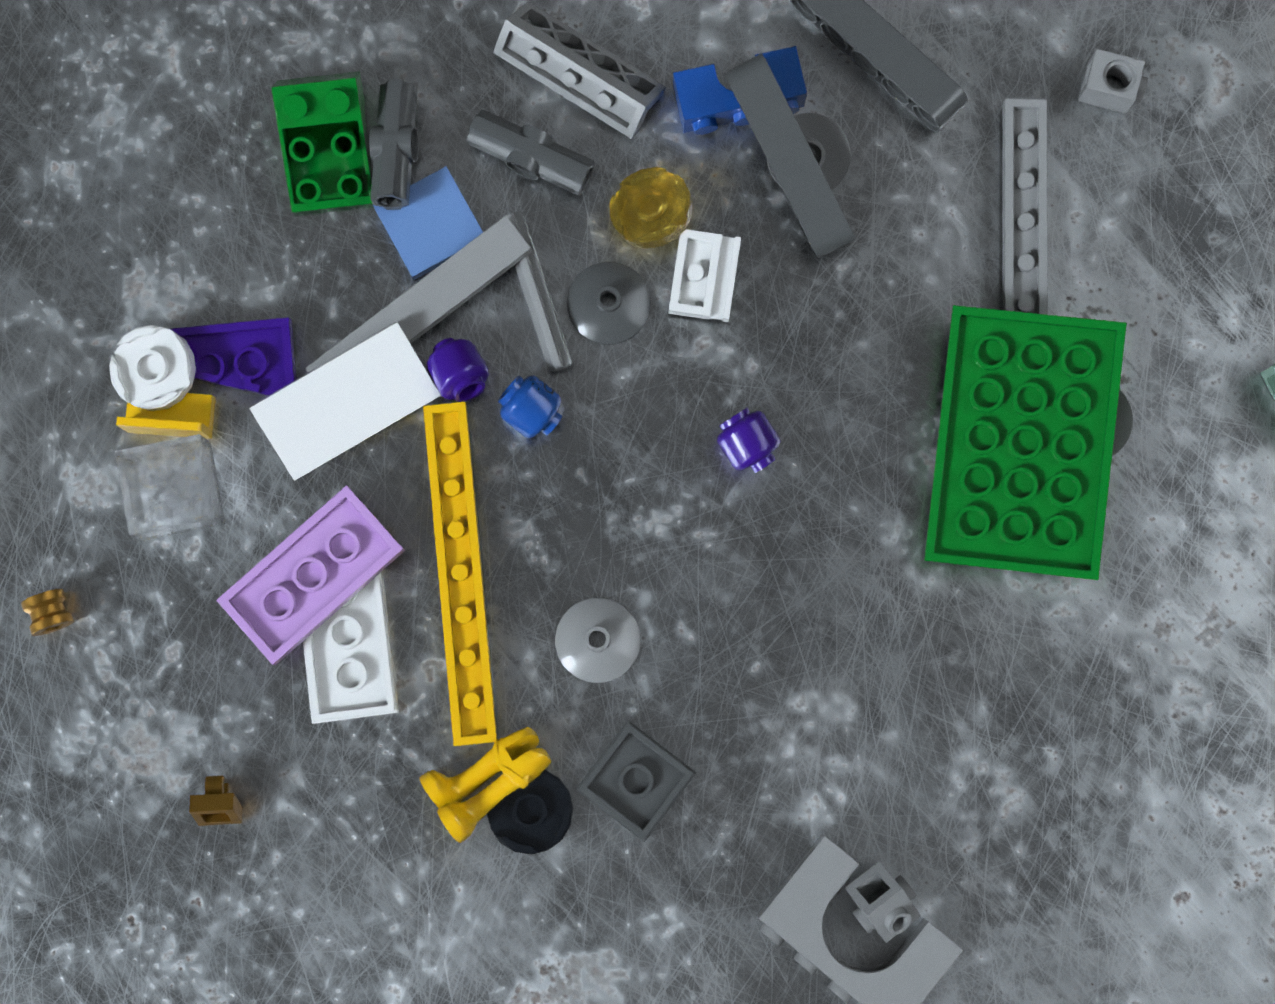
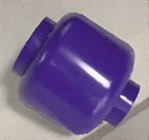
[426,338,489,402]
[717,407,781,473]

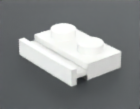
[668,229,741,322]

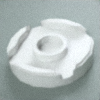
[109,325,196,411]

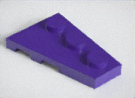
[170,317,297,396]

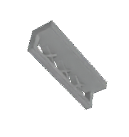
[493,1,666,139]

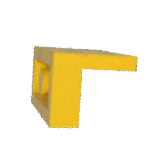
[116,393,216,439]

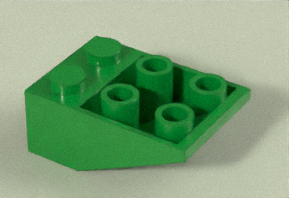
[271,71,373,212]

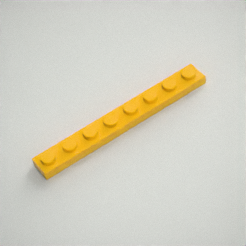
[423,402,498,746]

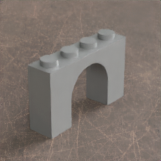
[757,834,964,1004]

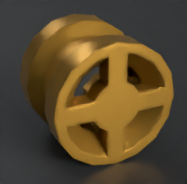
[21,589,74,636]

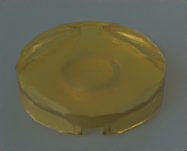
[610,167,693,249]

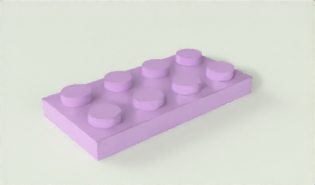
[216,485,405,666]

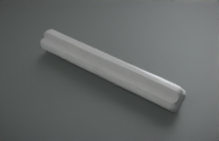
[507,212,572,372]

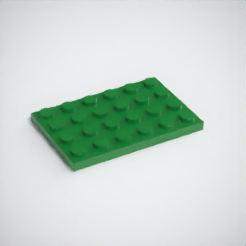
[924,305,1127,580]

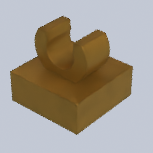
[189,775,243,826]

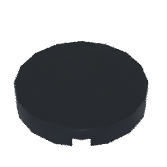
[487,769,574,855]

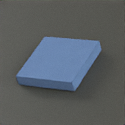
[373,166,483,280]

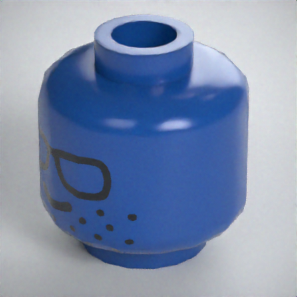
[498,375,562,438]

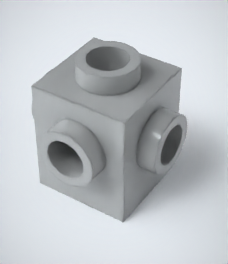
[845,861,921,943]

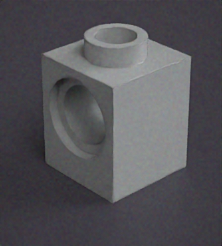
[1078,49,1148,114]

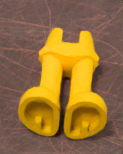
[419,727,552,843]

